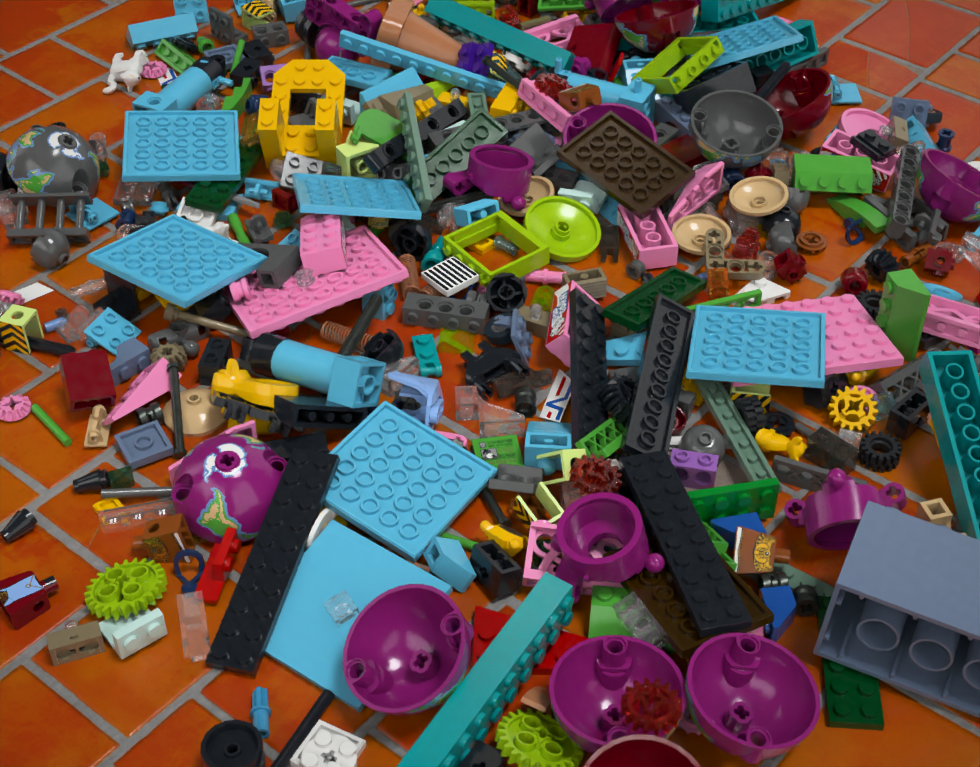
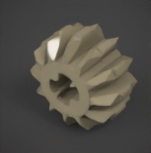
[149,342,188,371]

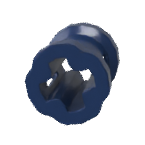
[936,128,955,152]
[115,209,137,234]

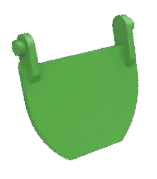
[350,109,409,163]

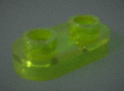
[530,285,555,313]

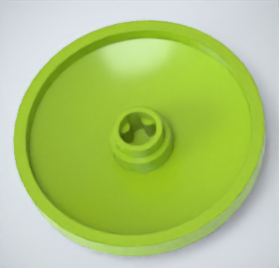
[523,196,601,262]

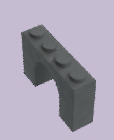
[227,243,302,289]

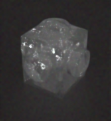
[437,202,465,232]

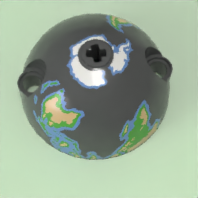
[688,90,783,169]
[6,124,100,209]

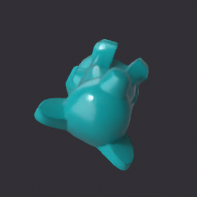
[420,235,448,271]

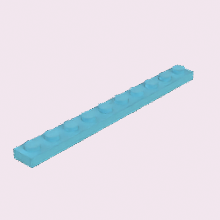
[339,29,505,99]

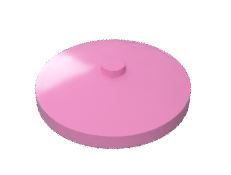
[838,108,890,140]

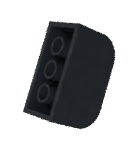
[672,61,756,115]

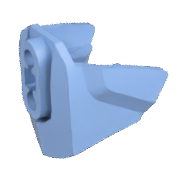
[387,371,444,429]

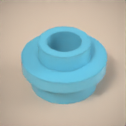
[149,201,169,215]

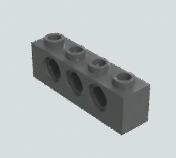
[402,292,489,335]

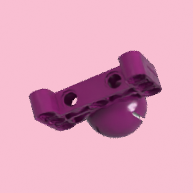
[305,0,383,61]

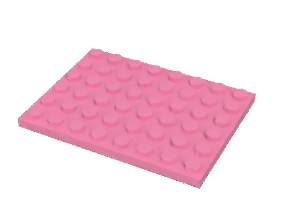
[222,224,409,339]
[730,294,904,387]

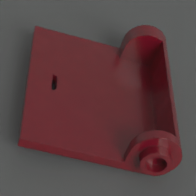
[566,23,622,80]

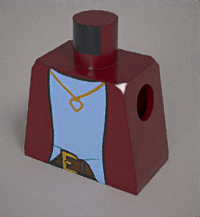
[0,571,59,631]

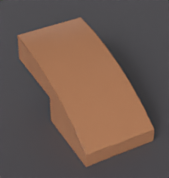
[520,686,553,715]

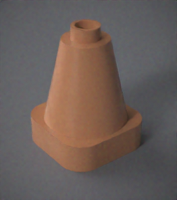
[369,0,462,72]

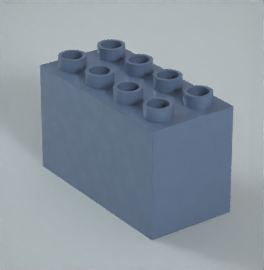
[813,500,980,718]

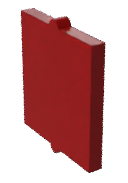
[607,52,624,82]

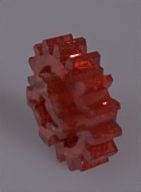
[498,4,521,30]
[534,73,573,101]
[732,227,761,270]
[569,453,622,495]
[620,677,683,736]

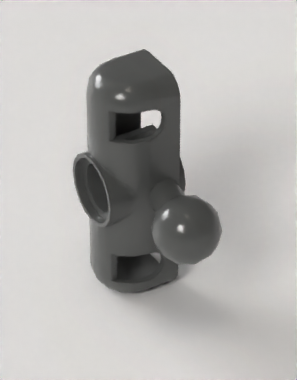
[148,320,210,357]

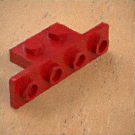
[193,527,242,604]

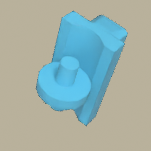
[244,177,279,201]

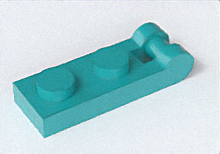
[411,334,442,378]

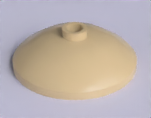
[498,175,555,217]
[729,176,789,217]
[672,214,731,255]
[163,388,228,437]

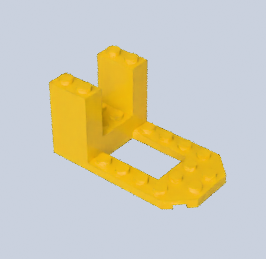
[257,59,346,169]

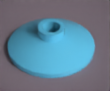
[923,283,963,301]

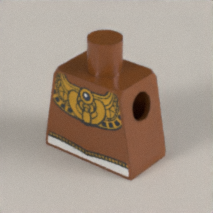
[558,83,602,111]
[132,513,196,563]
[733,526,791,575]

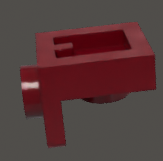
[271,187,299,214]

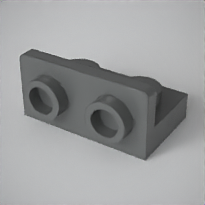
[488,463,544,494]

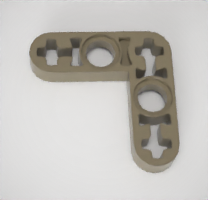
[704,228,766,280]

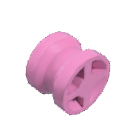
[229,277,251,302]

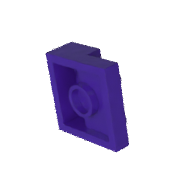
[456,42,494,77]

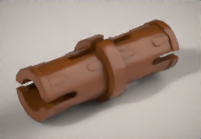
[899,242,933,268]

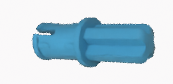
[250,686,272,739]

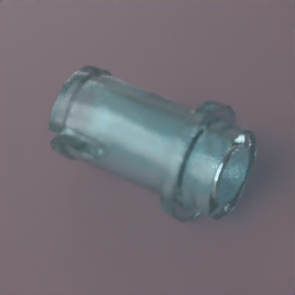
[493,235,519,256]

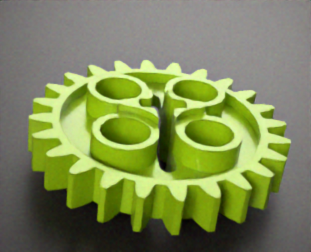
[84,558,168,621]
[494,708,584,767]

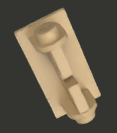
[260,0,278,22]
[84,404,111,447]

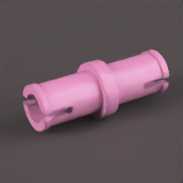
[525,269,567,285]

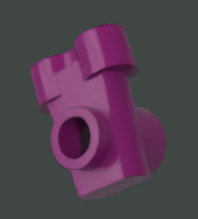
[571,57,591,76]

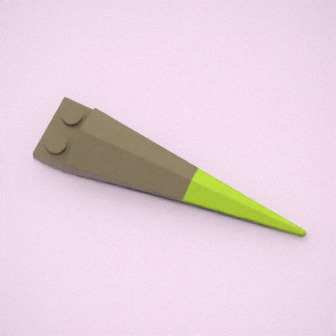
[362,80,455,121]

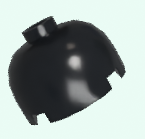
[761,205,801,240]
[391,222,432,262]
[486,273,527,314]
[361,329,404,372]

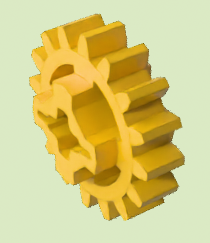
[401,97,436,123]
[828,385,878,434]

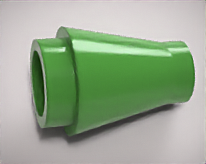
[196,36,214,54]

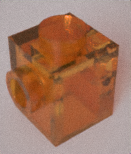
[707,268,729,301]

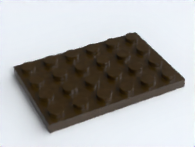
[557,110,695,220]
[603,536,774,659]

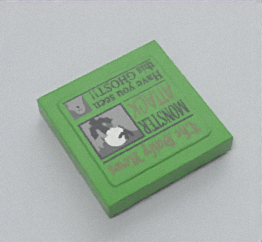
[471,434,524,474]

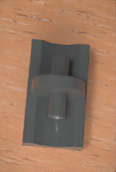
[376,163,410,180]
[913,208,946,246]
[244,214,274,244]

